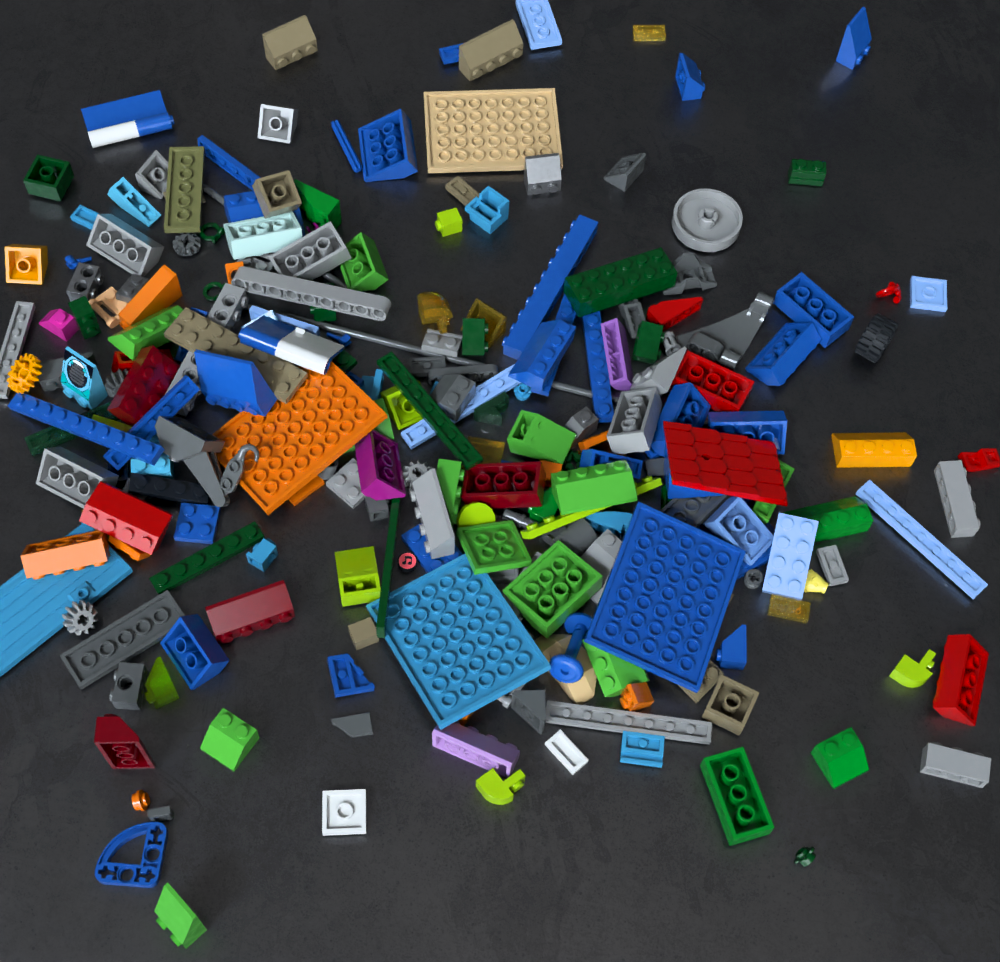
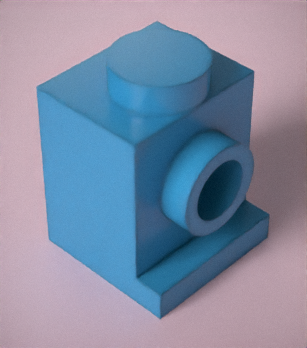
[246,538,278,572]

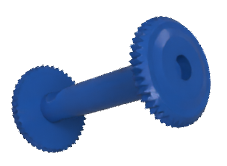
[549,613,592,683]

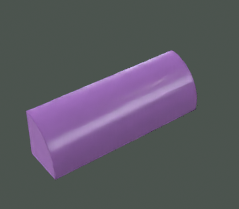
[601,318,633,391]

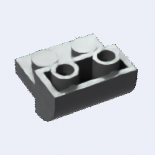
[542,518,597,557]

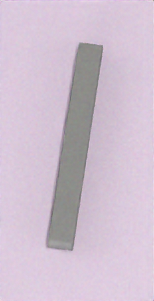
[231,266,392,321]

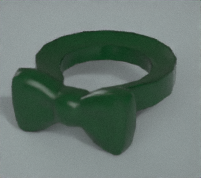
[200,222,225,244]
[203,282,225,301]

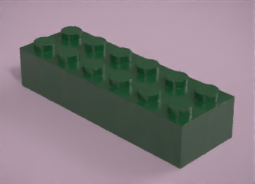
[563,247,678,317]

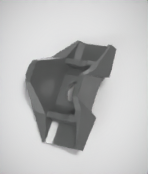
[662,252,717,295]

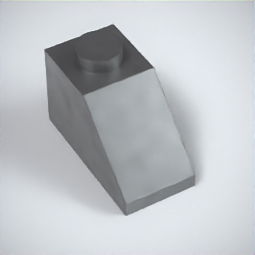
[564,406,599,448]

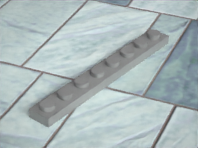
[546,700,712,745]

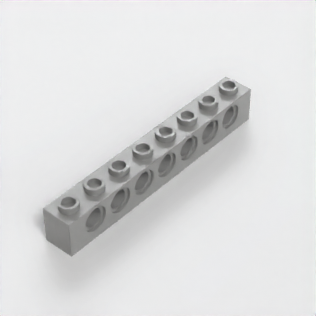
[165,283,249,417]

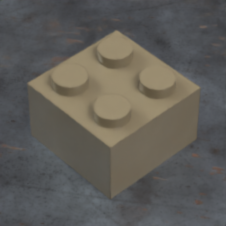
[252,170,302,219]
[701,674,760,736]

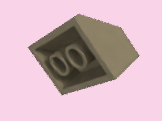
[262,15,318,70]

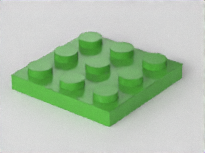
[456,520,532,575]

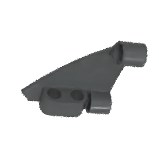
[675,291,775,370]

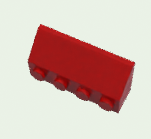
[79,481,173,555]
[933,634,989,726]

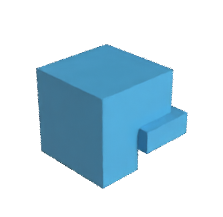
[465,186,509,234]

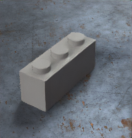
[920,742,991,788]

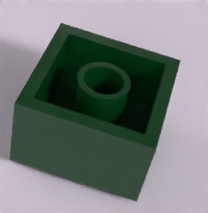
[23,154,74,202]

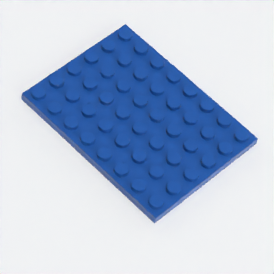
[584,501,746,693]

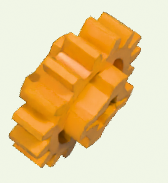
[7,353,42,394]

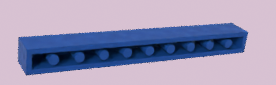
[502,215,599,360]

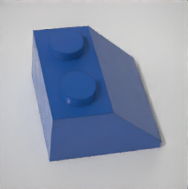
[675,53,705,101]

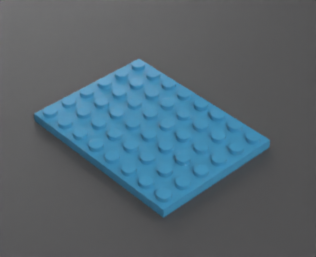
[366,554,551,730]

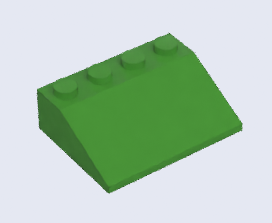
[503,540,603,639]

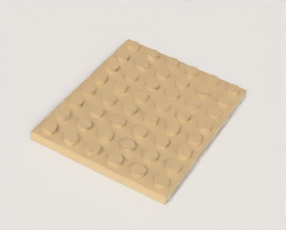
[424,88,563,173]

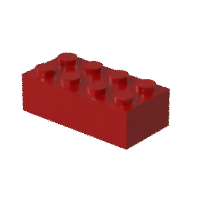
[669,350,755,412]

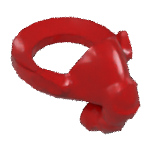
[876,282,901,304]

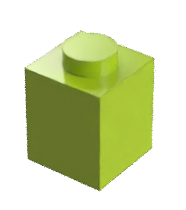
[435,207,462,237]

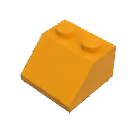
[5,244,48,285]

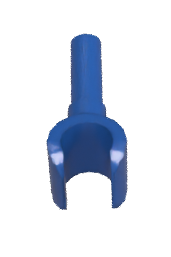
[65,255,92,269]
[327,332,352,348]

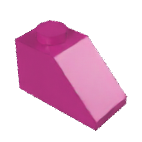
[39,309,79,342]

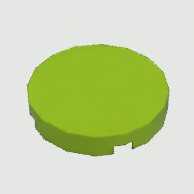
[457,501,496,528]

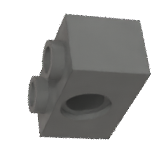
[110,662,148,710]

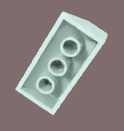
[223,211,302,260]

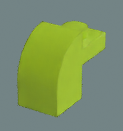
[889,649,936,688]
[476,768,525,805]

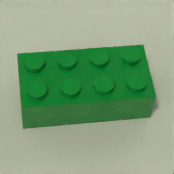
[700,747,775,846]

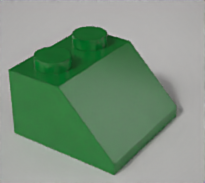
[811,727,869,789]

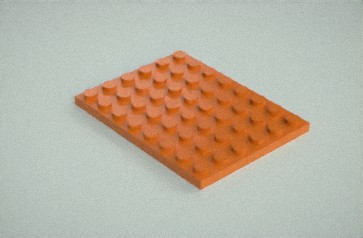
[212,361,388,515]

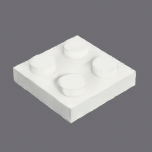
[322,789,366,836]

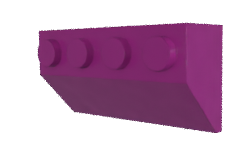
[355,429,406,501]

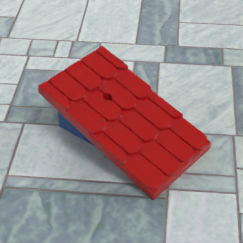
[663,421,788,506]

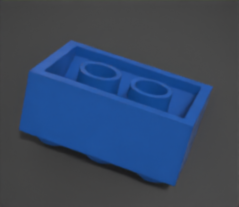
[160,614,230,690]

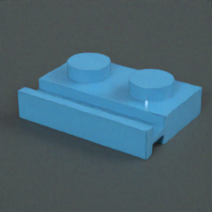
[620,731,665,768]

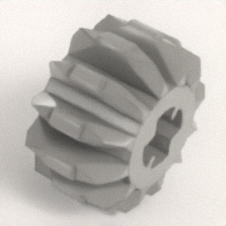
[403,460,433,490]
[62,600,99,635]

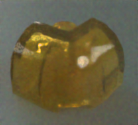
[417,291,453,334]

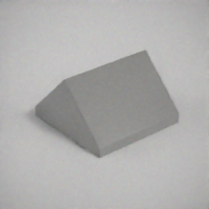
[135,150,168,199]

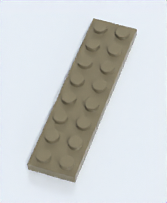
[163,307,308,404]

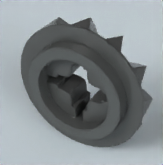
[172,233,201,256]

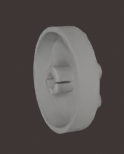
[672,188,743,252]

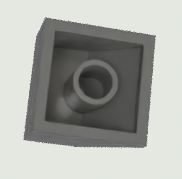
[430,374,476,422]

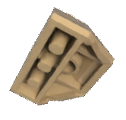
[534,634,597,705]

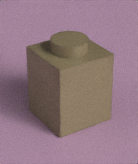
[348,617,379,651]

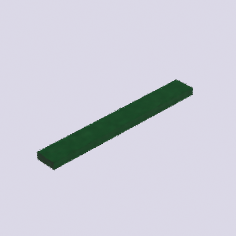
[377,351,483,471]
[376,498,401,638]

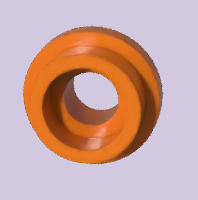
[131,789,150,811]

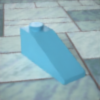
[107,177,161,227]

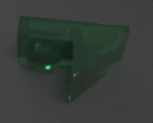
[474,392,509,426]

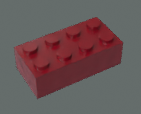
[107,345,180,426]
[461,461,546,509]

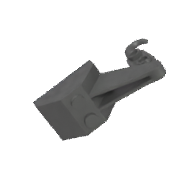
[155,416,259,507]

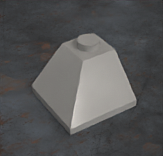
[257,104,298,144]

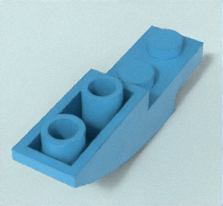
[584,511,632,538]

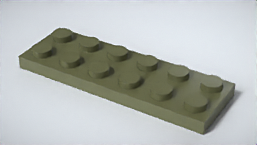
[164,146,205,233]

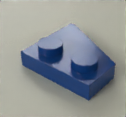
[327,653,375,698]

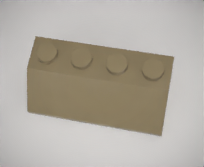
[459,19,523,81]

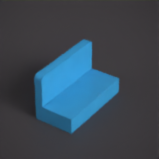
[361,369,384,400]

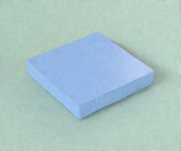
[910,276,947,312]

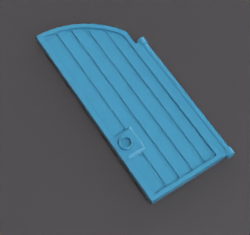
[0,523,133,677]

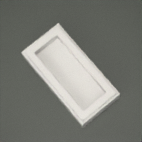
[545,729,589,775]

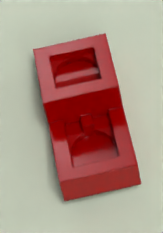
[958,448,1000,472]

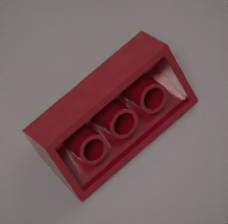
[205,580,295,644]
[94,714,155,769]

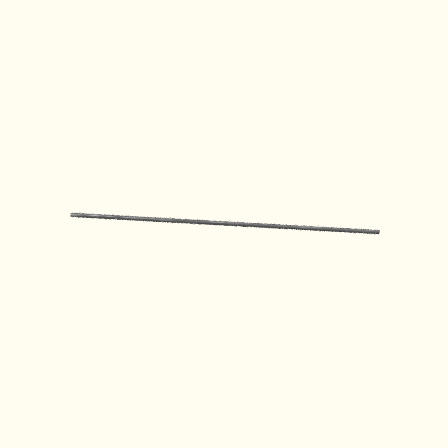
[243,303,708,427]

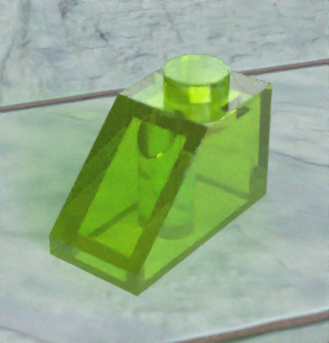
[144,657,179,709]

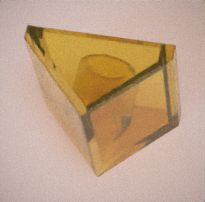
[460,298,507,348]

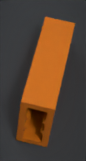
[118,264,183,329]

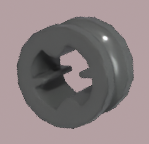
[744,569,763,589]

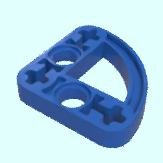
[95,822,168,888]

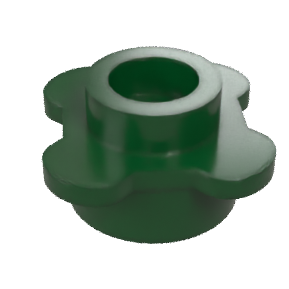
[794,846,816,867]

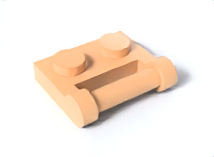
[88,286,128,328]

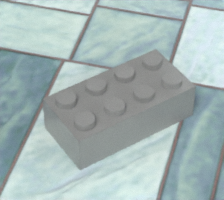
[269,221,352,281]
[606,387,663,454]

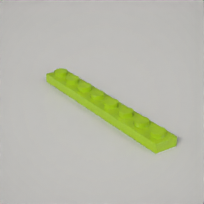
[520,475,663,539]

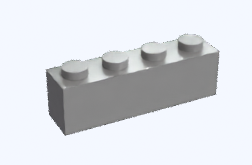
[934,460,980,538]

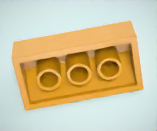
[831,432,917,468]

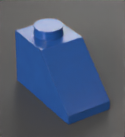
[715,624,747,670]

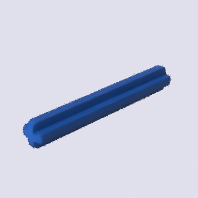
[331,120,362,173]

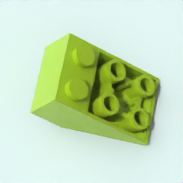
[335,546,381,607]

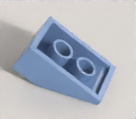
[704,497,774,566]

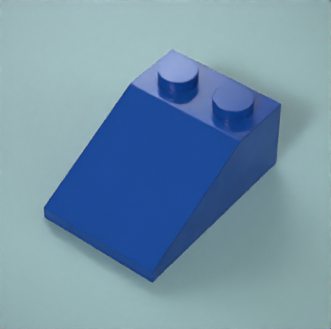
[836,7,872,70]

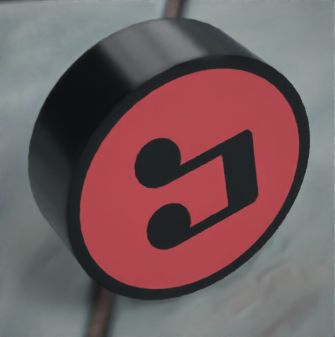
[398,552,417,573]

